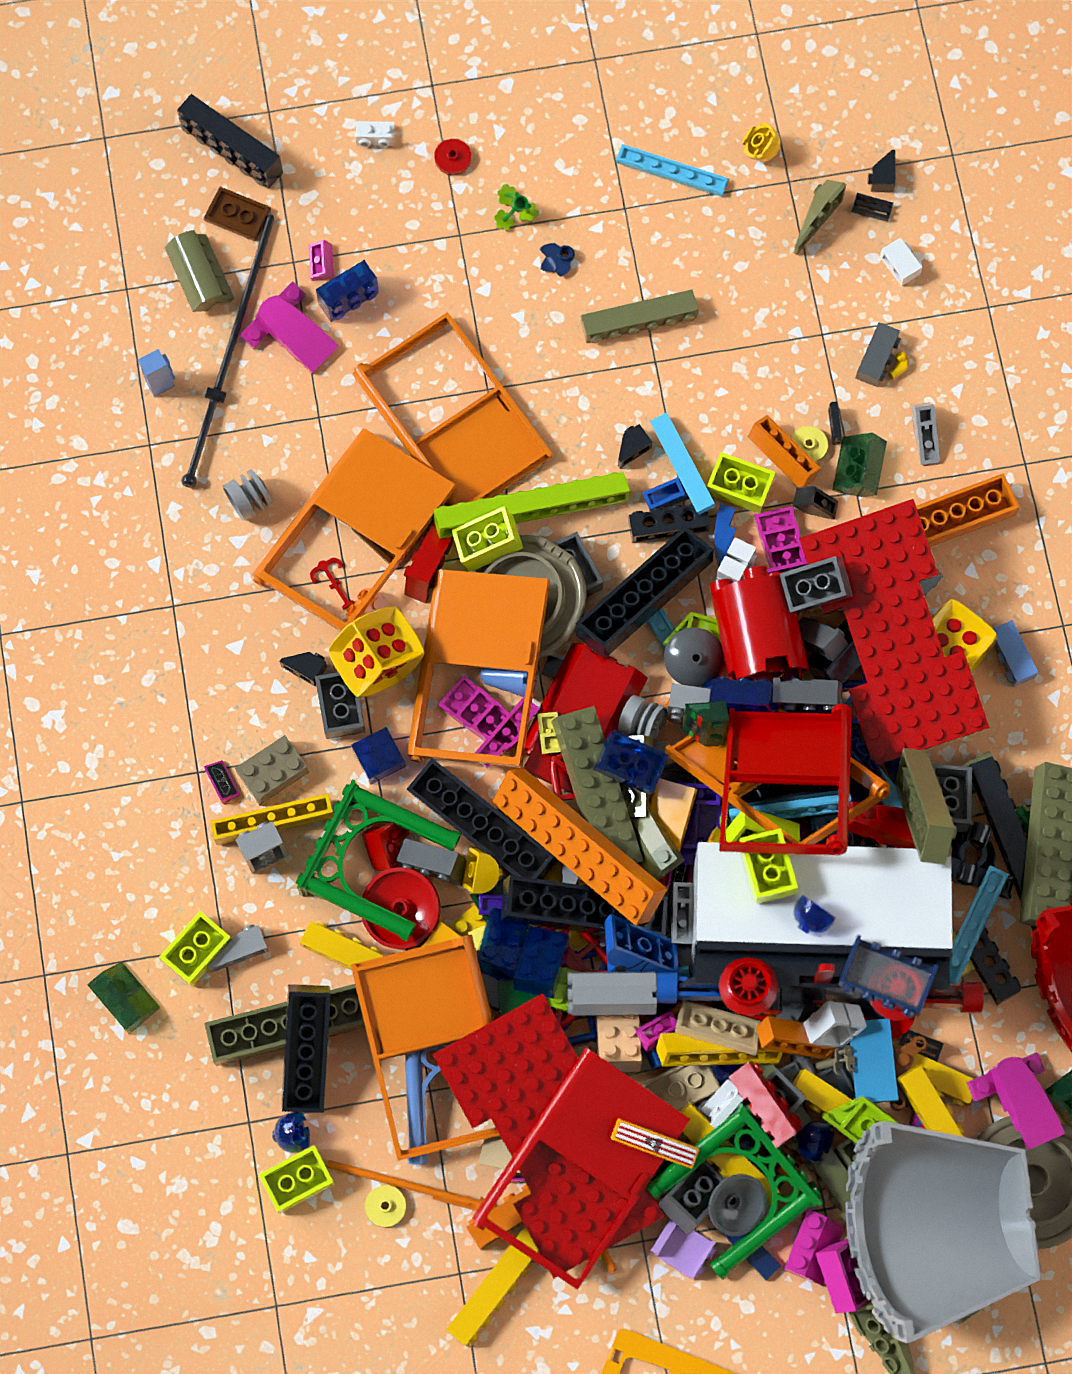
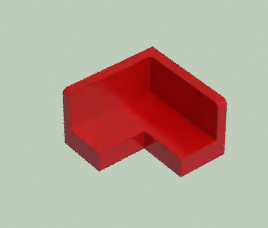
[362,823,410,870]

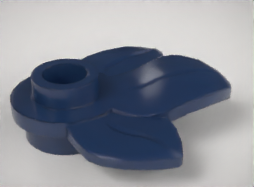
[540,243,575,277]

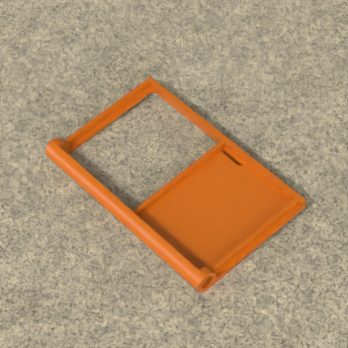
[353,312,553,506]
[252,428,456,632]
[407,570,550,768]
[665,687,890,855]
[351,934,499,1161]

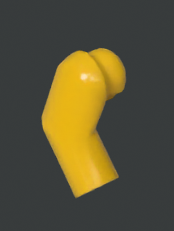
[888,352,908,380]

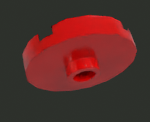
[434,138,472,175]

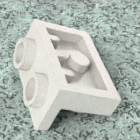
[355,121,394,147]
[702,1079,744,1128]

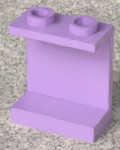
[650,1219,716,1280]

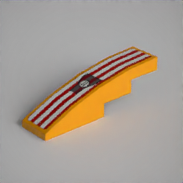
[611,1119,699,1169]

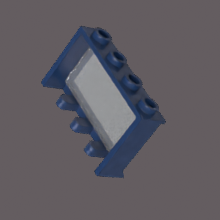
[838,934,938,1018]

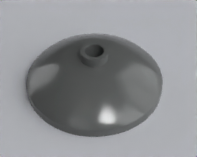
[664,627,724,687]
[709,1174,767,1236]

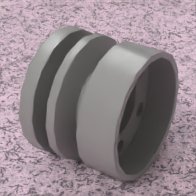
[223,469,272,521]
[618,695,668,745]

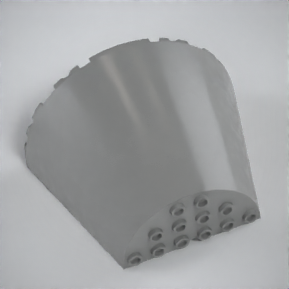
[846,1121,1041,1343]

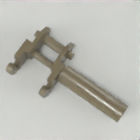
[813,1045,855,1075]

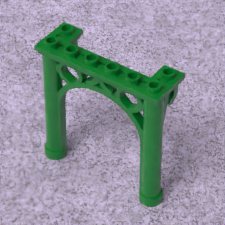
[296,780,461,942]
[646,1101,822,1280]

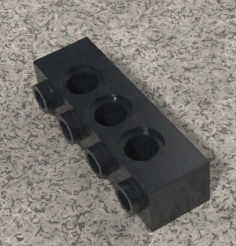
[628,503,710,543]
[956,927,1021,1006]

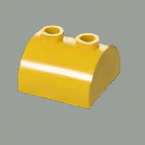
[462,846,502,894]

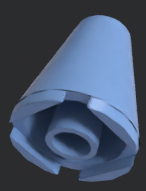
[481,668,537,697]

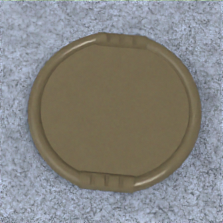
[469,535,586,659]
[976,1116,1072,1249]

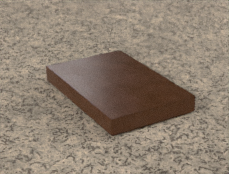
[204,187,271,241]

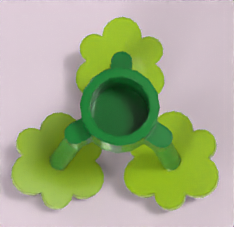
[494,184,539,230]

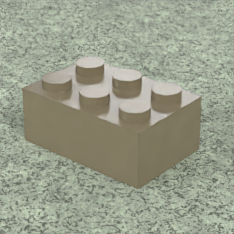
[235,735,309,806]

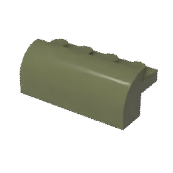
[165,230,234,312]

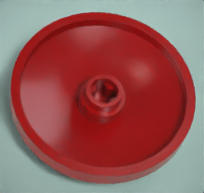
[362,867,441,949]

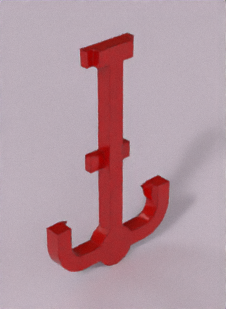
[310,558,355,610]

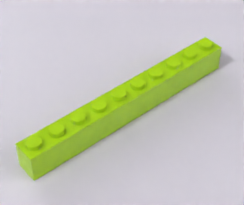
[434,472,630,539]

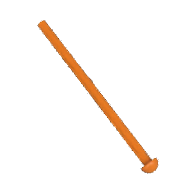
[327,1160,485,1211]

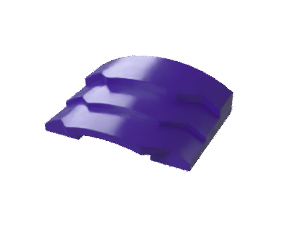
[650,782,722,865]

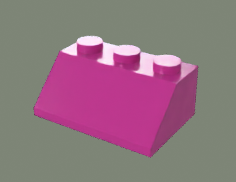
[783,1209,845,1286]
[816,1239,871,1314]

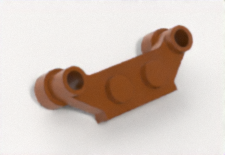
[889,1036,927,1111]

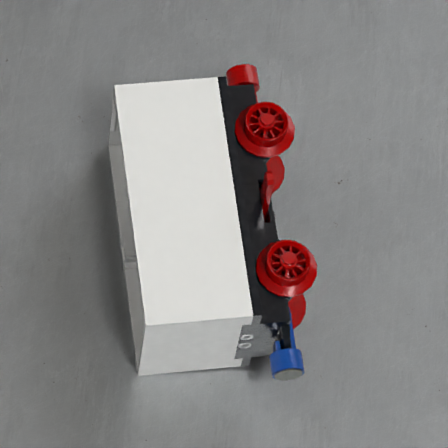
[655,842,984,1039]

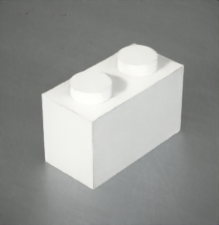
[880,238,922,286]

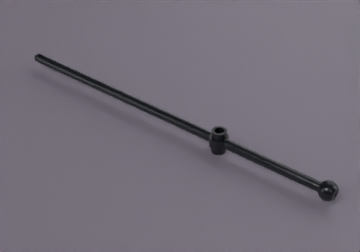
[181,214,274,488]

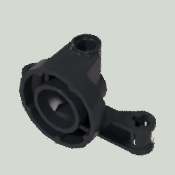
[950,822,1017,899]

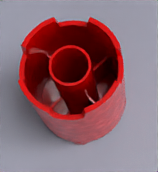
[710,566,809,693]

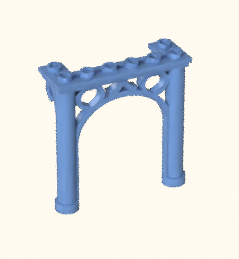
[405,1042,454,1165]

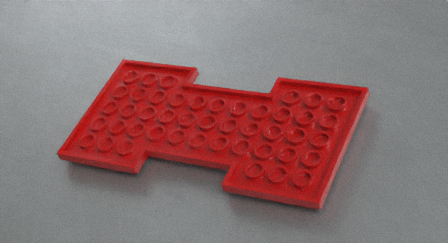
[799,499,990,765]
[432,994,664,1279]

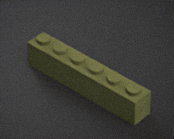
[581,289,698,343]

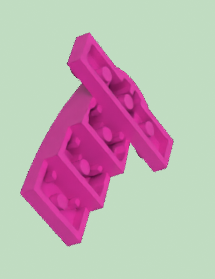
[239,281,338,373]
[754,506,808,574]
[438,675,540,769]
[966,1052,1065,1150]

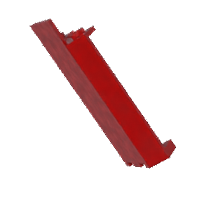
[524,643,648,793]

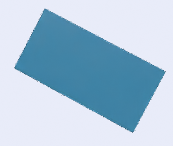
[849,1019,898,1103]

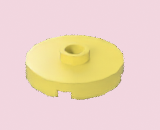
[791,426,828,463]
[365,1185,406,1228]

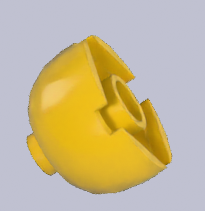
[742,122,781,162]

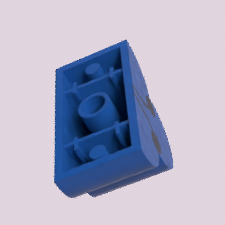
[605,914,679,976]

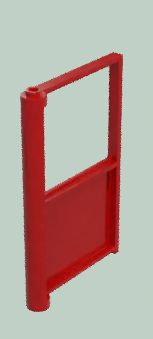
[719,704,852,856]
[472,1048,690,1290]

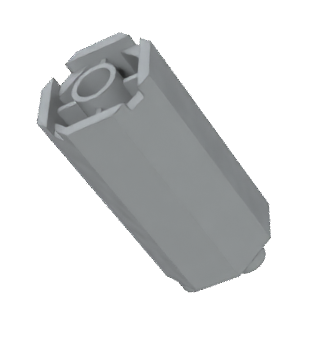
[567,971,657,1015]

